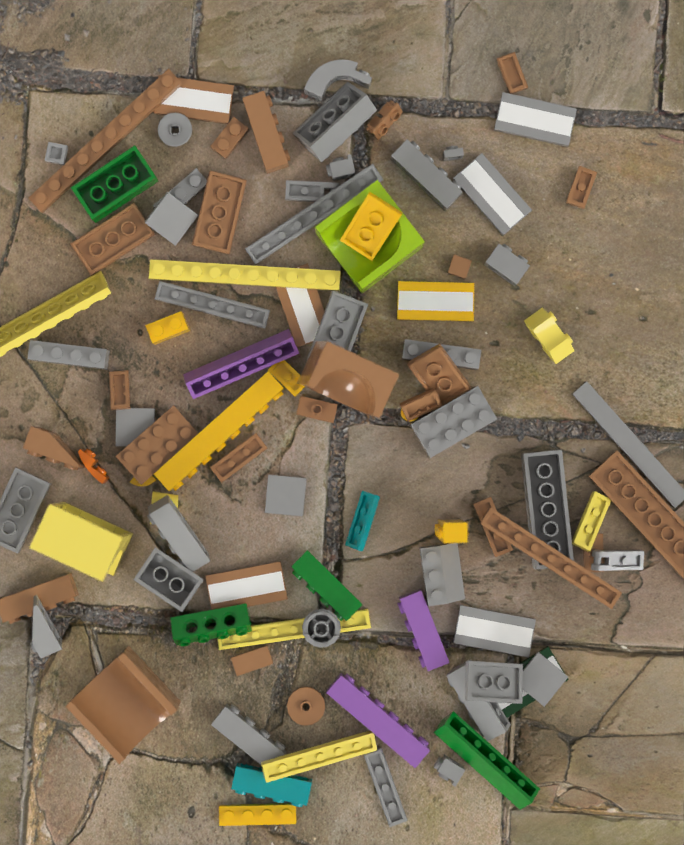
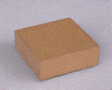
[447,255,472,279]

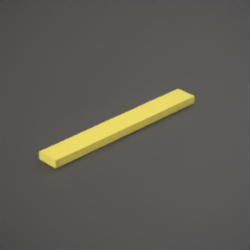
[217,608,371,650]

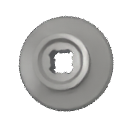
[158,113,192,147]

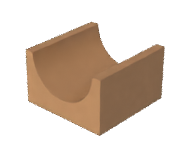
[65,646,181,764]

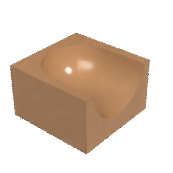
[297,341,399,418]

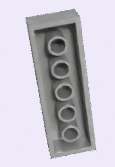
[521,450,574,569]

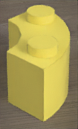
[524,308,574,364]

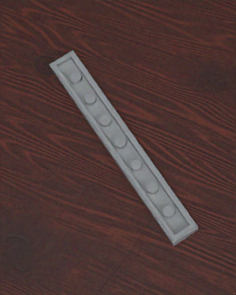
[245,164,383,265]
[572,381,684,508]

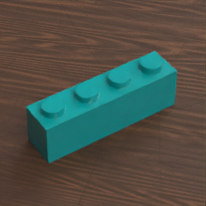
[231,762,312,807]

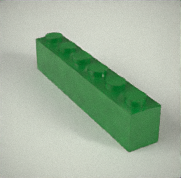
[433,711,540,810]

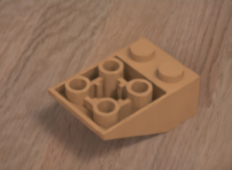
[23,426,85,470]

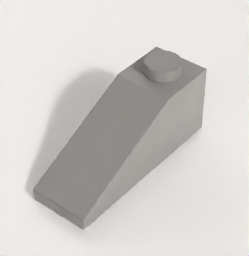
[30,595,62,658]

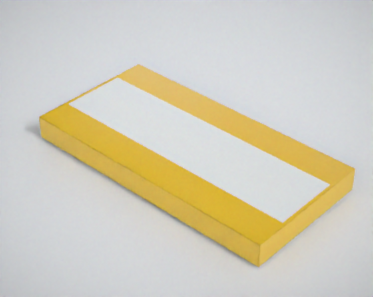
[397,281,474,322]

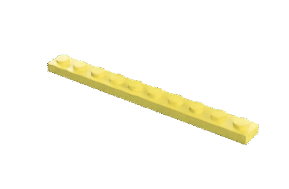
[149,259,341,291]

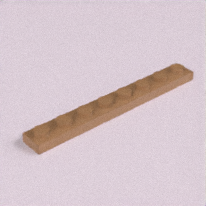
[480,507,622,609]

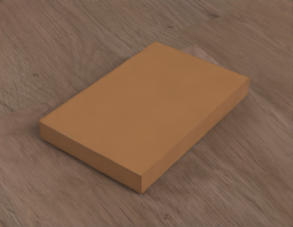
[407,343,471,408]

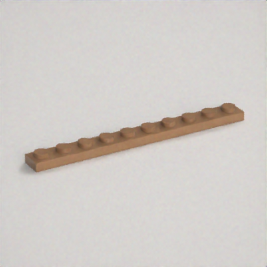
[29,69,182,213]

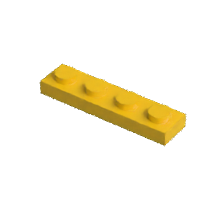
[219,803,297,826]

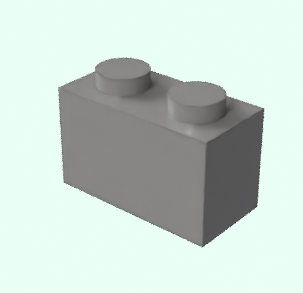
[484,244,530,287]

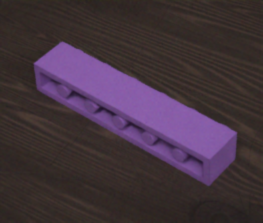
[183,329,299,399]
[326,673,430,768]

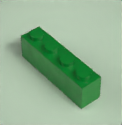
[291,550,363,621]

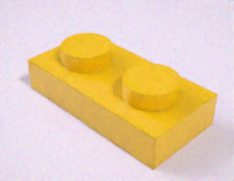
[268,360,305,397]

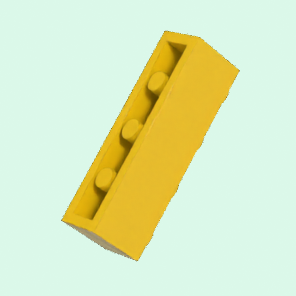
[435,520,468,543]

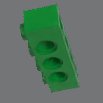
[170,603,252,646]

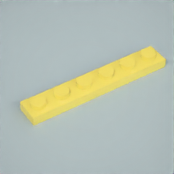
[261,730,377,783]

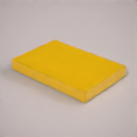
[340,192,403,261]

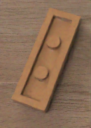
[210,433,268,483]
[473,497,513,557]

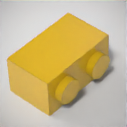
[145,311,190,345]

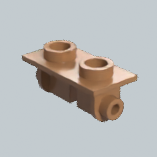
[366,100,403,140]

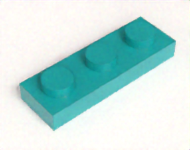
[345,491,380,551]

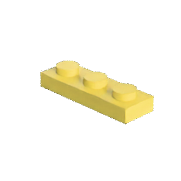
[572,491,611,552]

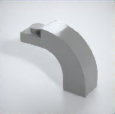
[304,60,372,101]

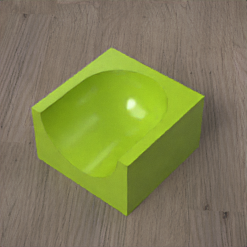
[315,180,425,294]

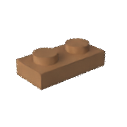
[210,117,249,160]
[566,166,597,209]

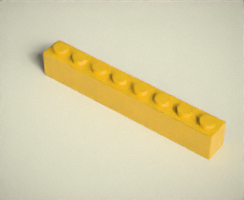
[154,371,284,491]

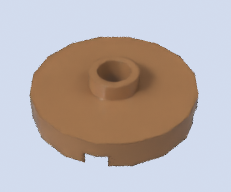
[287,686,325,726]

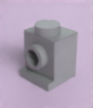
[326,154,355,181]
[434,754,465,787]

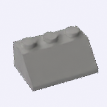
[419,543,465,606]
[133,547,204,612]

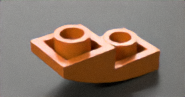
[78,448,110,484]

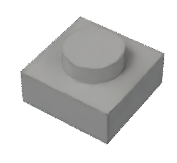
[45,142,68,165]
[443,146,464,161]

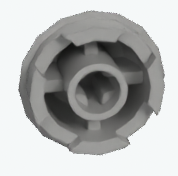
[302,609,341,648]

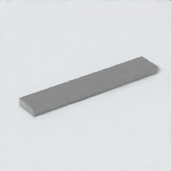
[154,281,270,329]

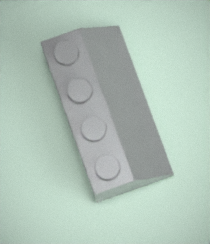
[293,82,377,162]

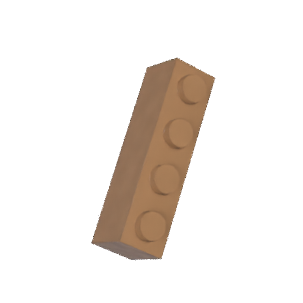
[242,91,291,174]
[0,573,79,624]

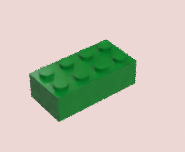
[71,146,159,223]

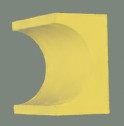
[29,502,133,581]

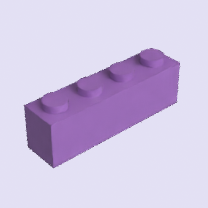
[397,589,450,671]

